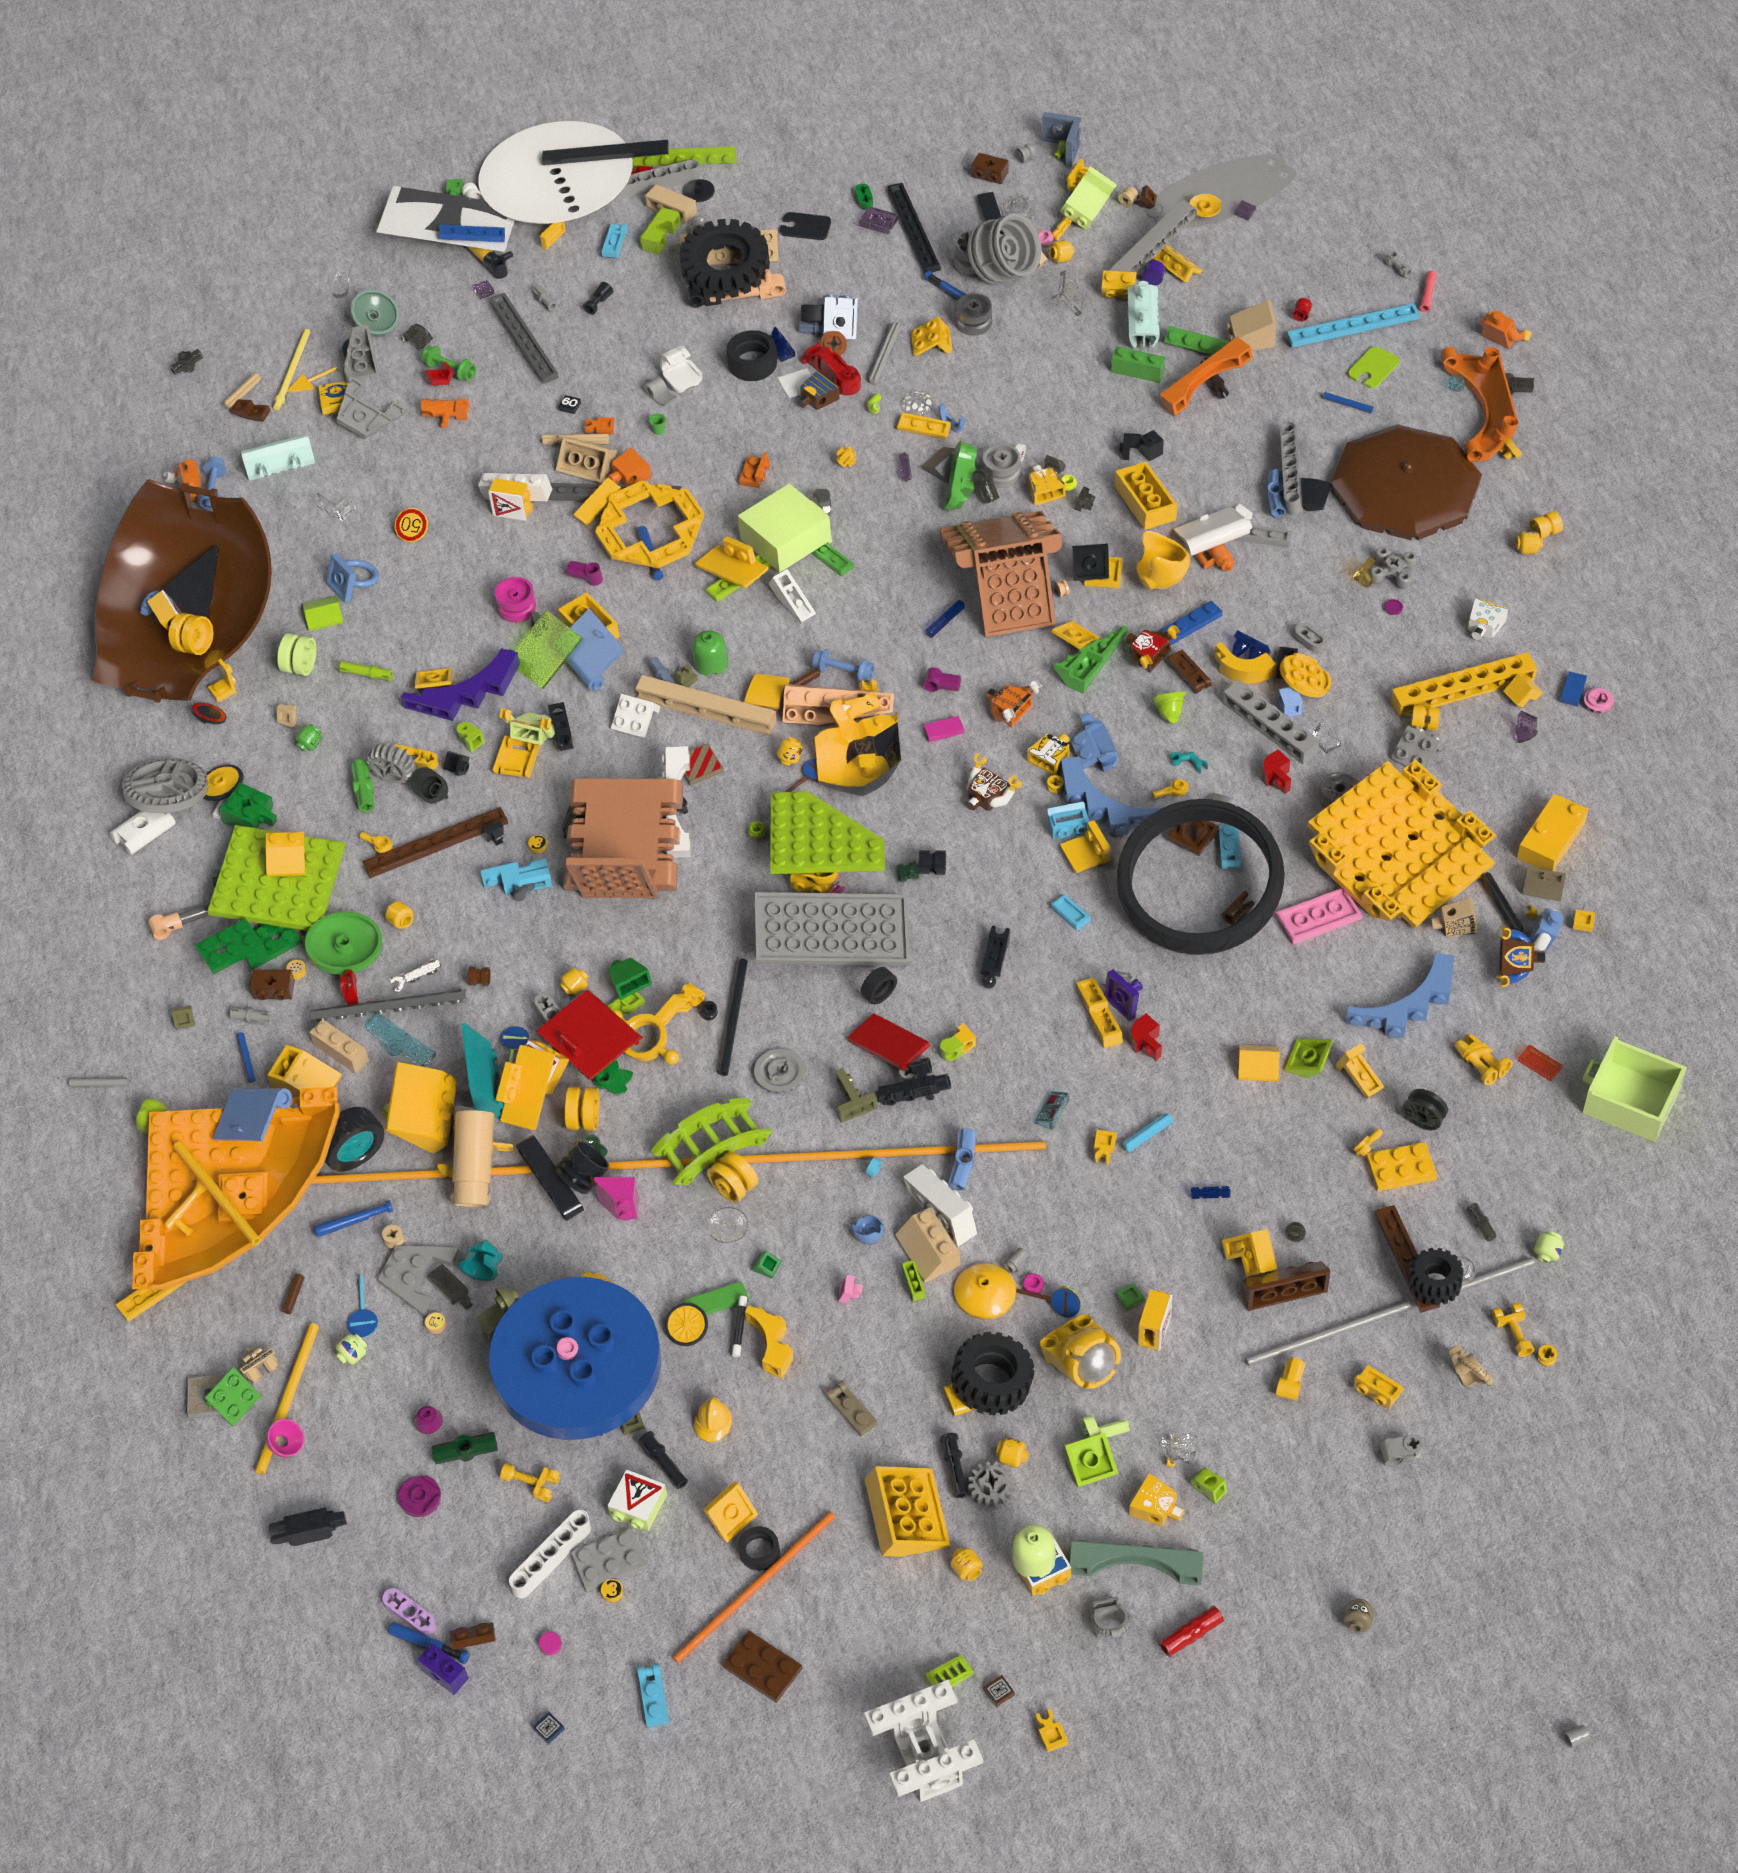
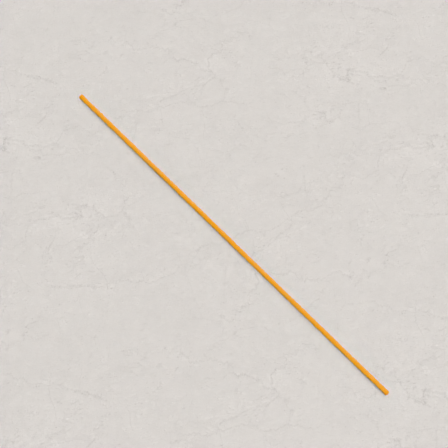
[311,1141,1046,1184]

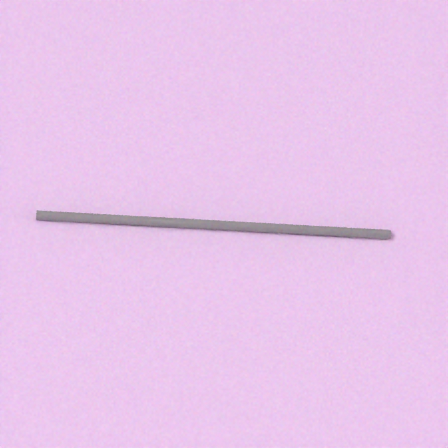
[1246,1257,1535,1366]

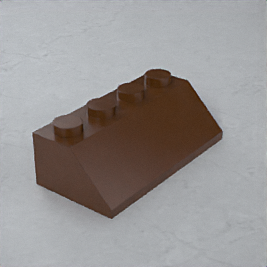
[1241,1261,1331,1311]

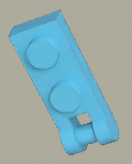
[601,223,628,258]
[1219,825,1241,869]
[637,1663,669,1728]

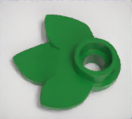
[594,1060,633,1094]

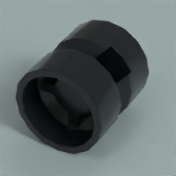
[918,850,946,875]

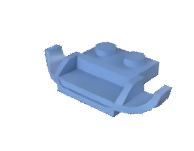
[1070,712,1119,772]

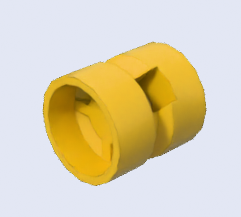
[1529,511,1563,539]
[1411,705,1440,731]

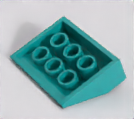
[461,1023,504,1118]

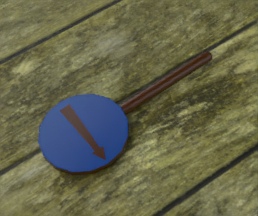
[785,759,818,792]
[1016,1288,1081,1318]

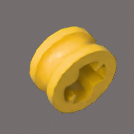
[1047,775,1064,794]
[1537,1344,1558,1366]

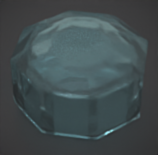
[1449,375,1465,392]

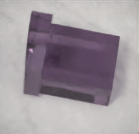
[1515,711,1538,743]

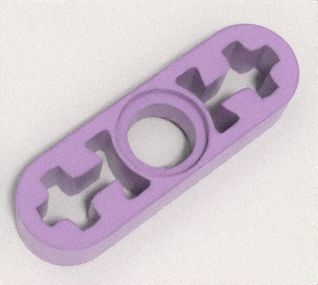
[382,1588,436,1635]

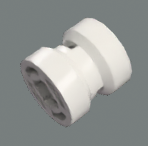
[461,183,482,200]

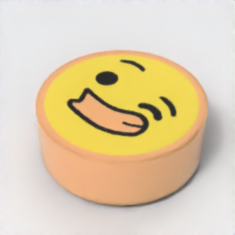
[425,1312,446,1334]

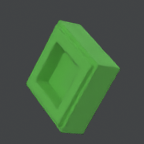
[1116,1283,1145,1311]

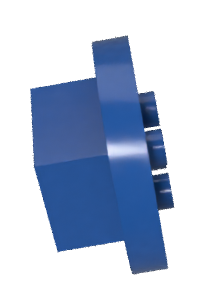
[489,1277,661,1440]

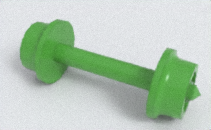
[421,346,476,381]

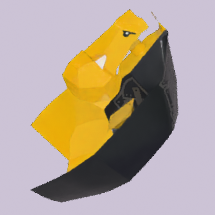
[815,693,901,796]

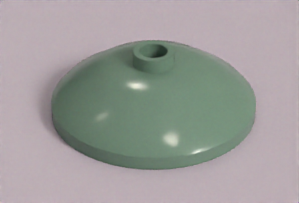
[350,289,400,336]

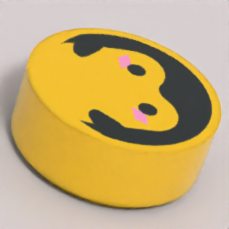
[528,835,548,854]
[601,1579,623,1602]

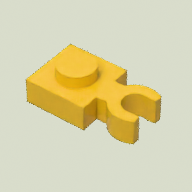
[1094,1130,1117,1165]
[1036,1709,1068,1753]

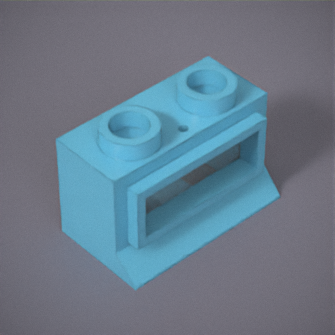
[1048,802,1089,839]

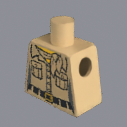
[1431,898,1478,937]

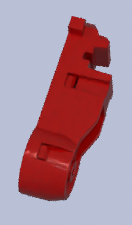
[801,343,861,396]

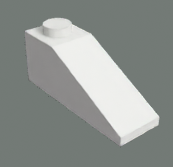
[769,569,816,623]

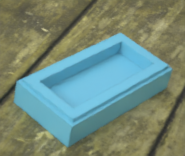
[1051,894,1091,931]

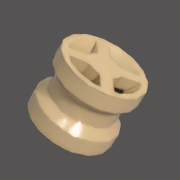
[1118,186,1139,207]
[382,1225,405,1250]

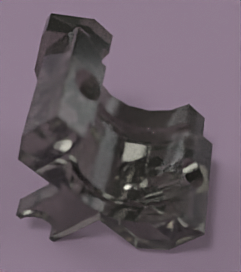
[400,323,433,351]

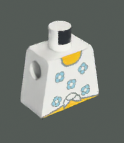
[1468,598,1508,640]

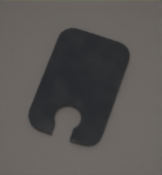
[780,212,831,240]

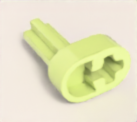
[1081,1415,1130,1438]

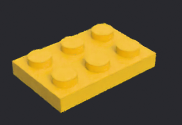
[1366,1142,1437,1191]

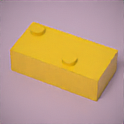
[1114,462,1177,530]
[1517,794,1588,871]

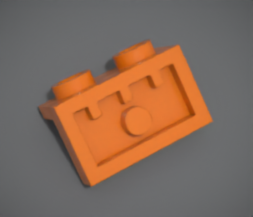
[739,452,770,488]

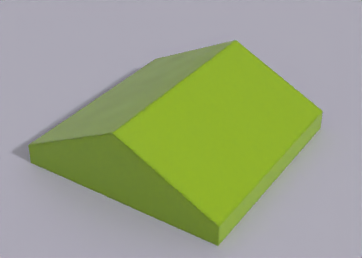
[303,596,344,631]
[1285,1039,1333,1078]
[1064,1432,1119,1487]

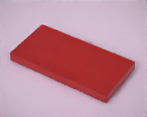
[847,1013,930,1071]

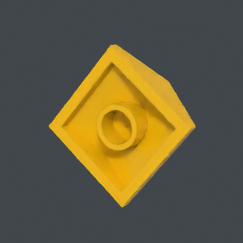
[1051,621,1100,649]
[415,667,453,690]

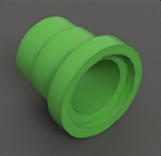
[649,413,666,435]

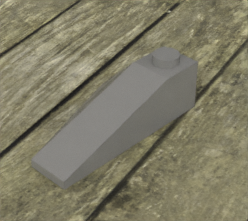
[344,324,380,382]

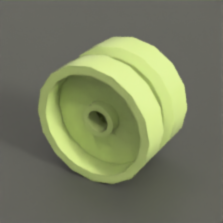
[278,633,316,676]

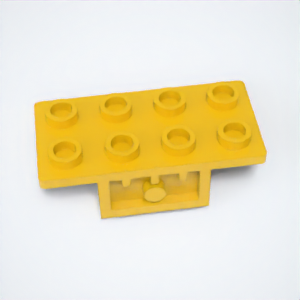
[695,536,768,588]
[496,1045,555,1130]

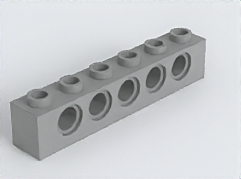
[1223,680,1319,764]

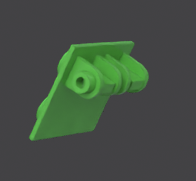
[205,1367,261,1427]

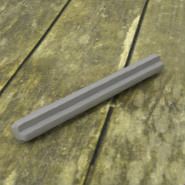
[869,322,900,384]

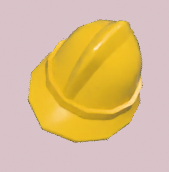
[693,1397,732,1443]

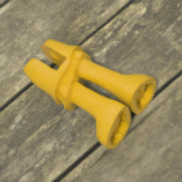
[1454,1033,1513,1085]

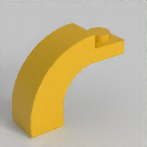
[1214,642,1277,684]

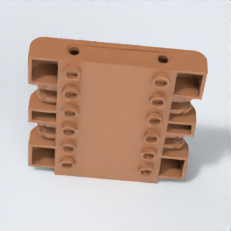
[939,511,1062,637]
[563,778,684,898]

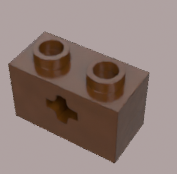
[972,153,1009,184]
[250,969,295,1000]

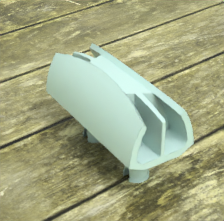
[1128,281,1159,348]
[240,434,315,481]

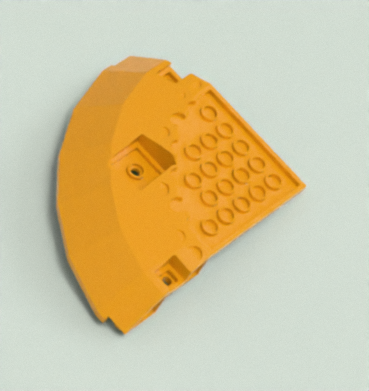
[132,1086,340,1290]

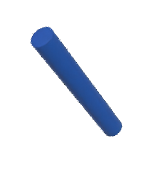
[1323,392,1374,413]
[236,1032,256,1083]

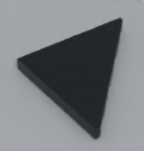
[164,546,220,619]

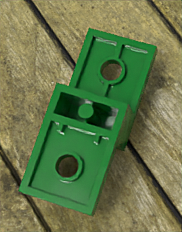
[195,918,302,975]

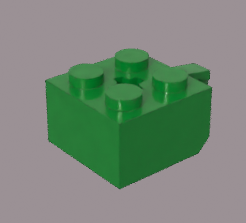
[220,783,277,828]

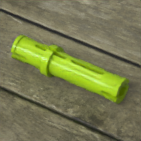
[339,661,393,681]

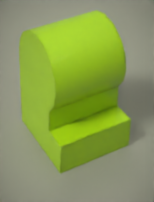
[457,722,485,753]
[1190,1468,1227,1504]

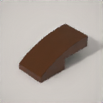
[231,399,271,422]

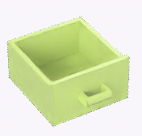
[738,483,832,572]
[1582,1036,1687,1142]

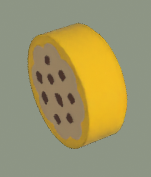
[286,960,306,979]

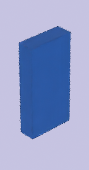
[1560,671,1587,706]

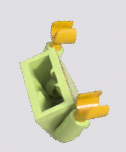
[499,708,555,745]

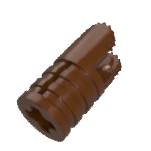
[1222,891,1255,925]

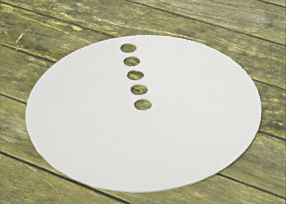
[478,121,633,224]

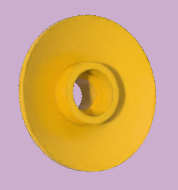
[1189,194,1222,217]

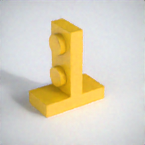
[1335,1043,1384,1099]

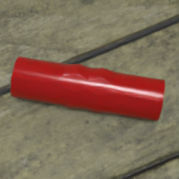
[1159,1605,1224,1657]

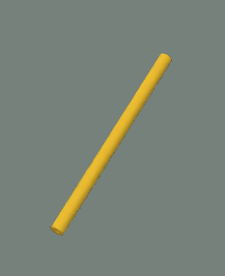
[173,1141,261,1246]
[255,1323,319,1475]

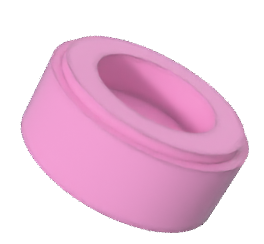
[1038,230,1053,246]
[556,1337,578,1360]

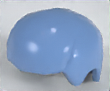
[852,1216,885,1244]

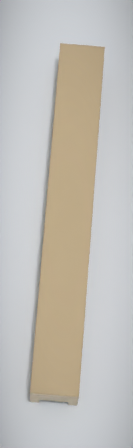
[635,675,777,735]

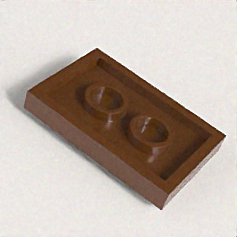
[722,1630,803,1703]

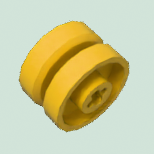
[168,613,213,655]
[565,1087,600,1131]
[707,1151,758,1203]

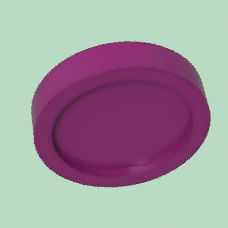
[1385,599,1403,615]

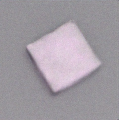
[1234,200,1256,220]
[473,280,495,299]

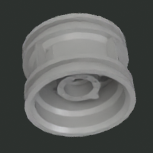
[968,213,1041,284]

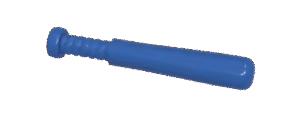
[313,1200,393,1237]

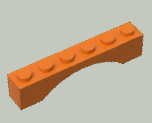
[1160,337,1253,416]

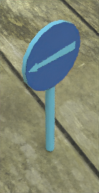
[347,1275,378,1338]

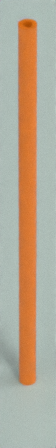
[672,1511,836,1664]

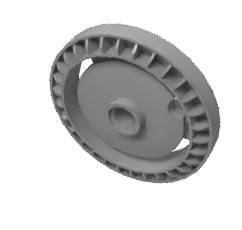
[122,758,208,813]

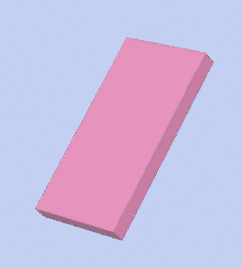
[1276,888,1362,944]

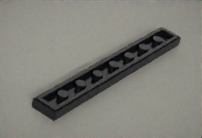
[542,139,669,165]
[887,183,941,273]

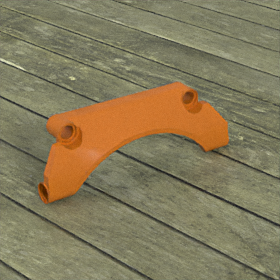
[1441,347,1519,462]

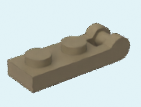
[824,1380,878,1436]

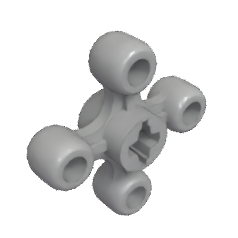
[1370,547,1417,589]

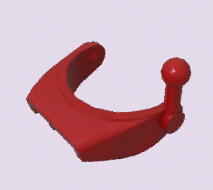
[340,970,371,1005]

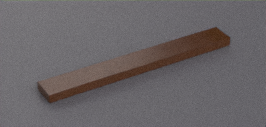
[362,807,508,878]

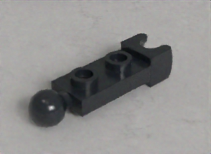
[981,926,1010,989]

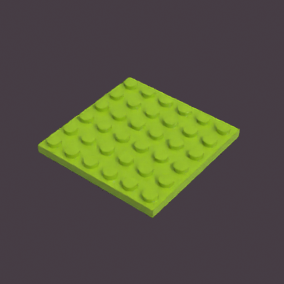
[208,825,346,931]

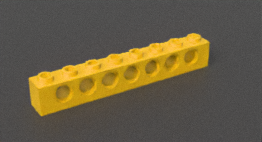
[1391,652,1537,717]

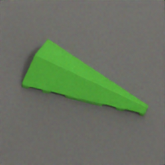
[1054,625,1128,694]

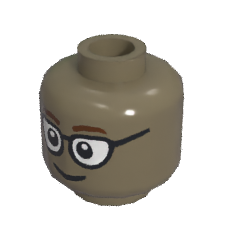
[1343,1598,1374,1633]

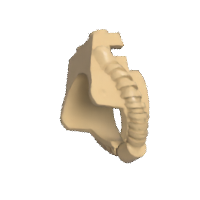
[1449,1345,1493,1387]

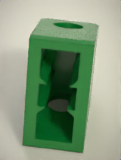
[608,958,652,1000]

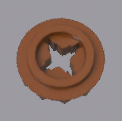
[820,331,847,356]

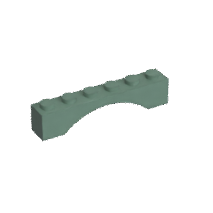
[1070,1540,1203,1586]

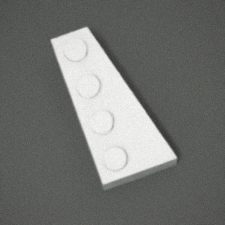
[903,1164,977,1247]

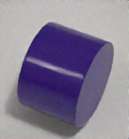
[1142,260,1166,286]

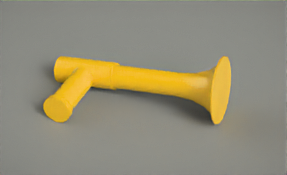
[164,1178,208,1236]

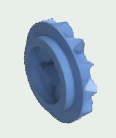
[140,590,159,616]

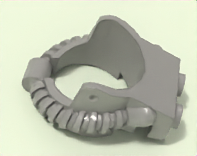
[1090,1596,1133,1638]

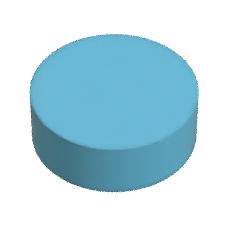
[865,1157,883,1178]

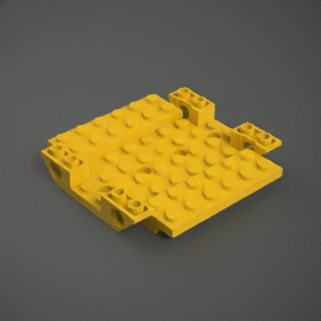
[1307,759,1497,929]

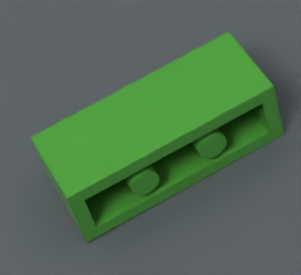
[1111,346,1165,383]

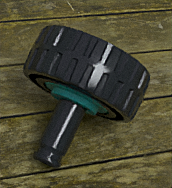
[325,1107,385,1172]

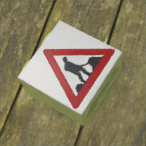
[608,1469,667,1531]

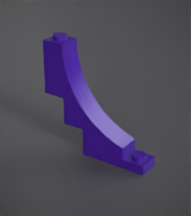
[401,648,520,721]

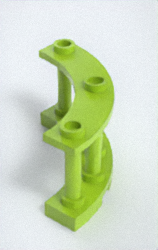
[651,1098,773,1185]

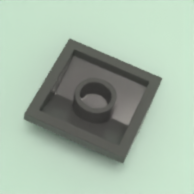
[922,447,955,484]

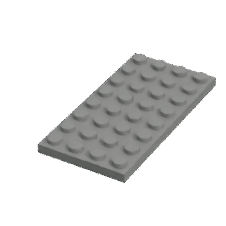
[754,892,910,966]

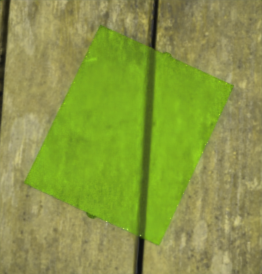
[514,610,583,689]

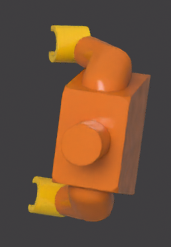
[1479,311,1532,349]

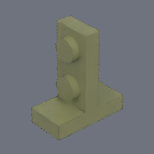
[836,1068,878,1123]

